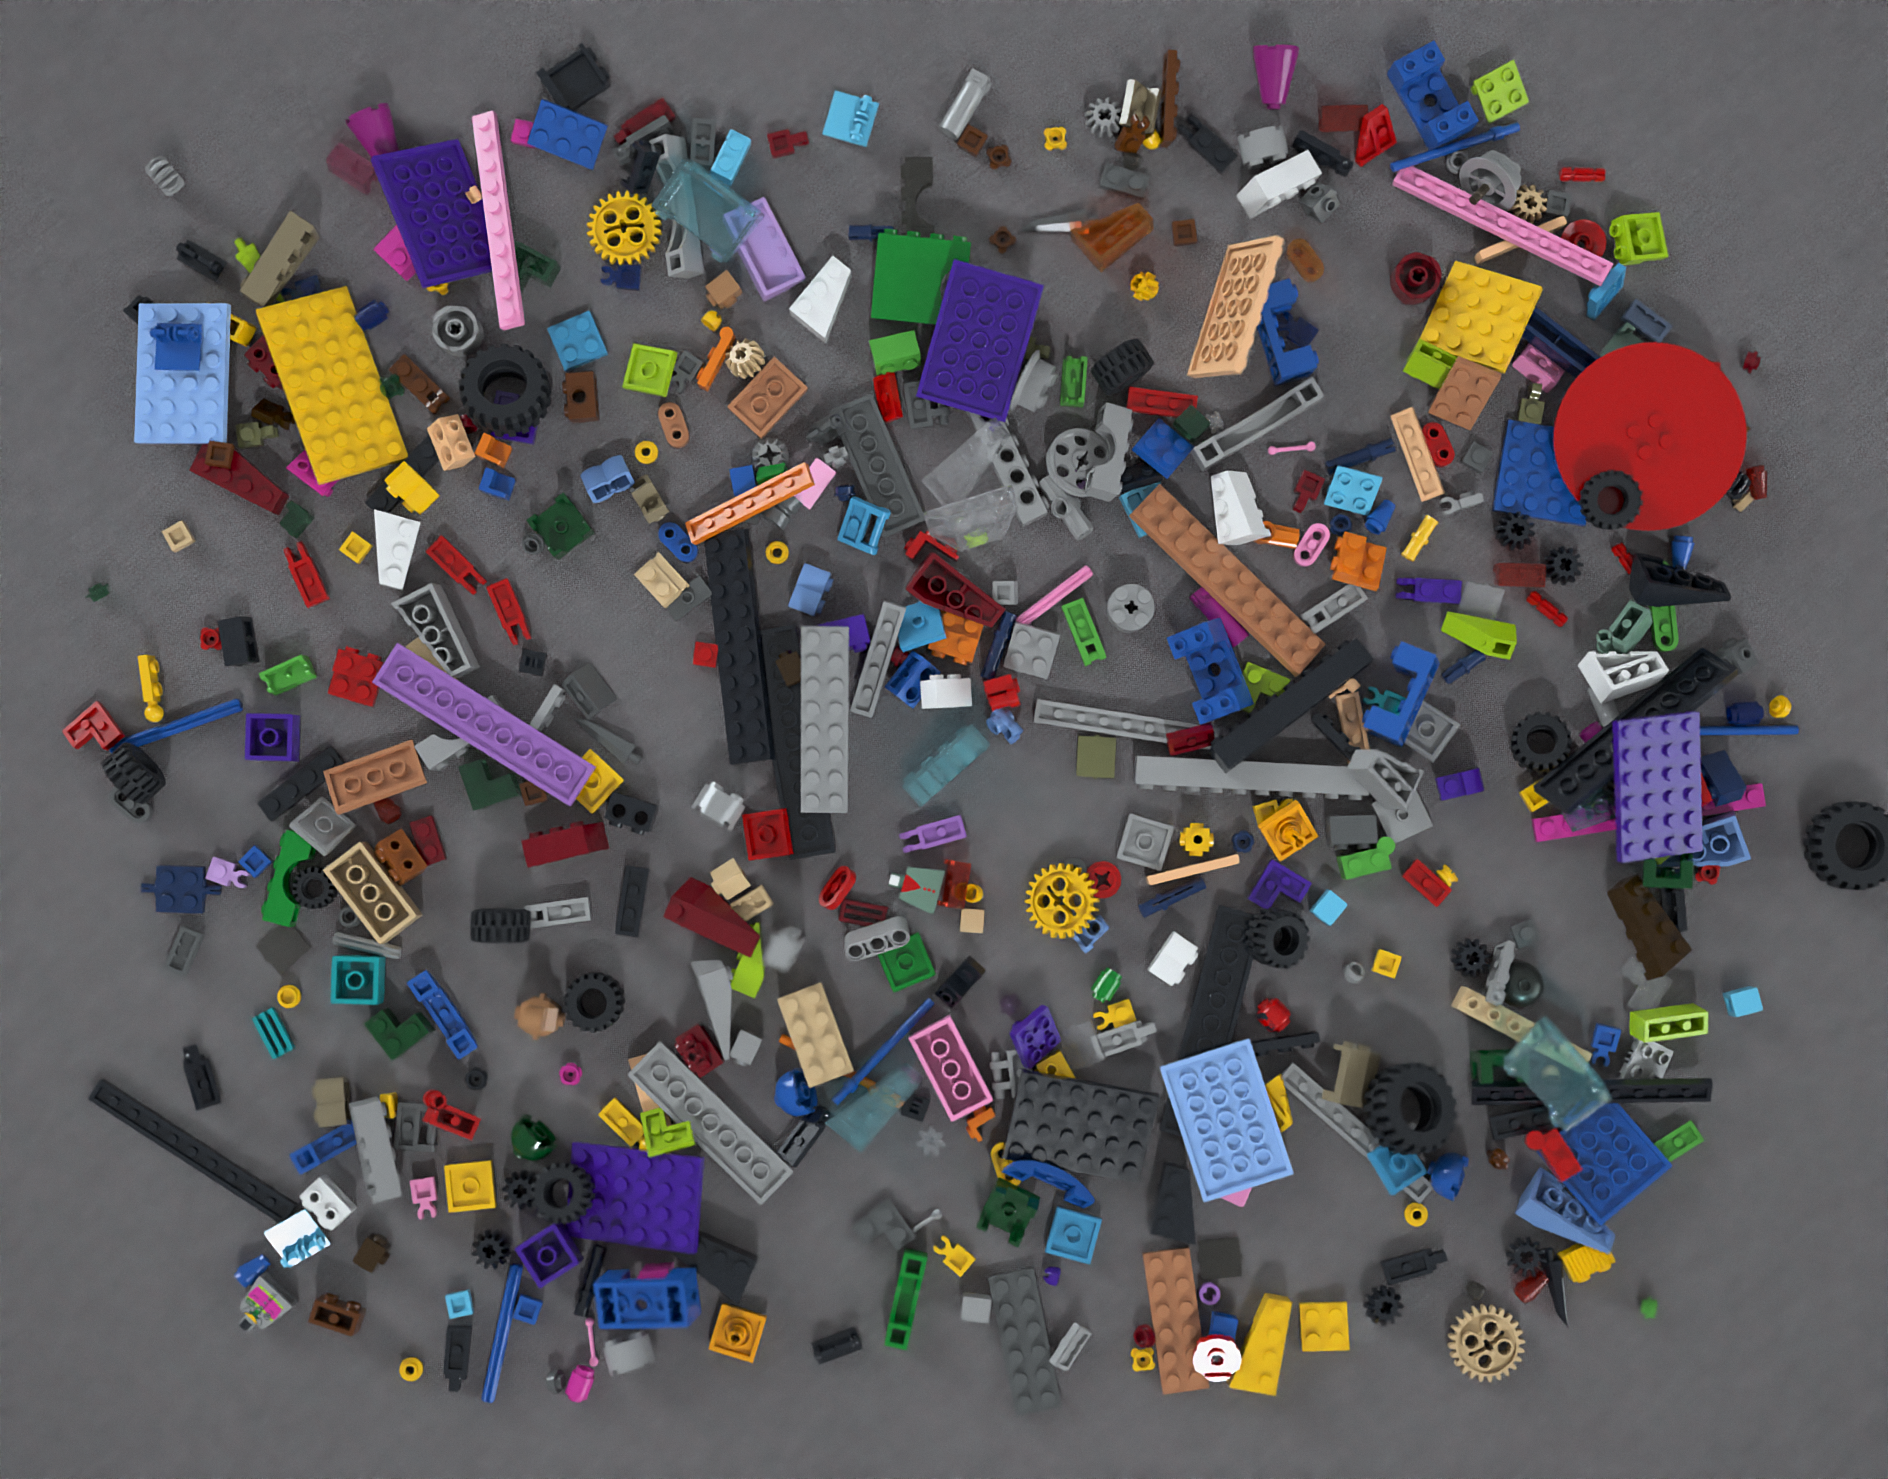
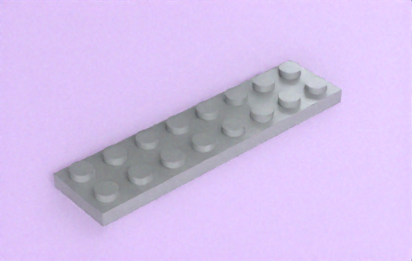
[801,626,849,813]
[627,1040,794,1205]

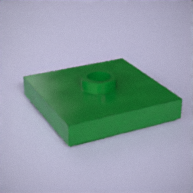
[878,932,936,993]

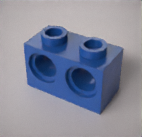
[885,650,941,709]

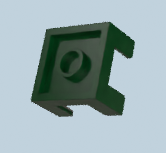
[526,492,595,560]
[1643,853,1694,889]
[1469,1048,1529,1084]
[976,1177,1041,1248]

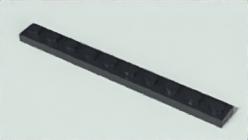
[88,1078,298,1223]
[1470,1078,1713,1105]

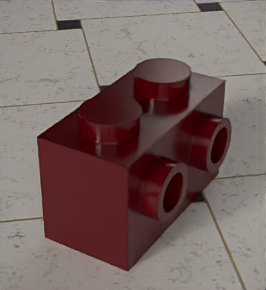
[244,335,284,391]

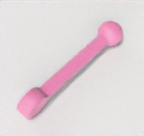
[1268,442,1316,455]
[585,1317,599,1367]

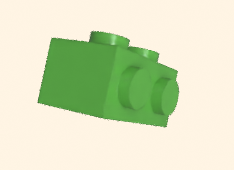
[869,330,922,376]

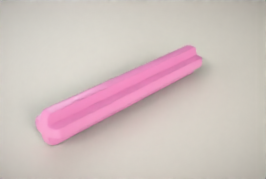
[1015,565,1093,625]

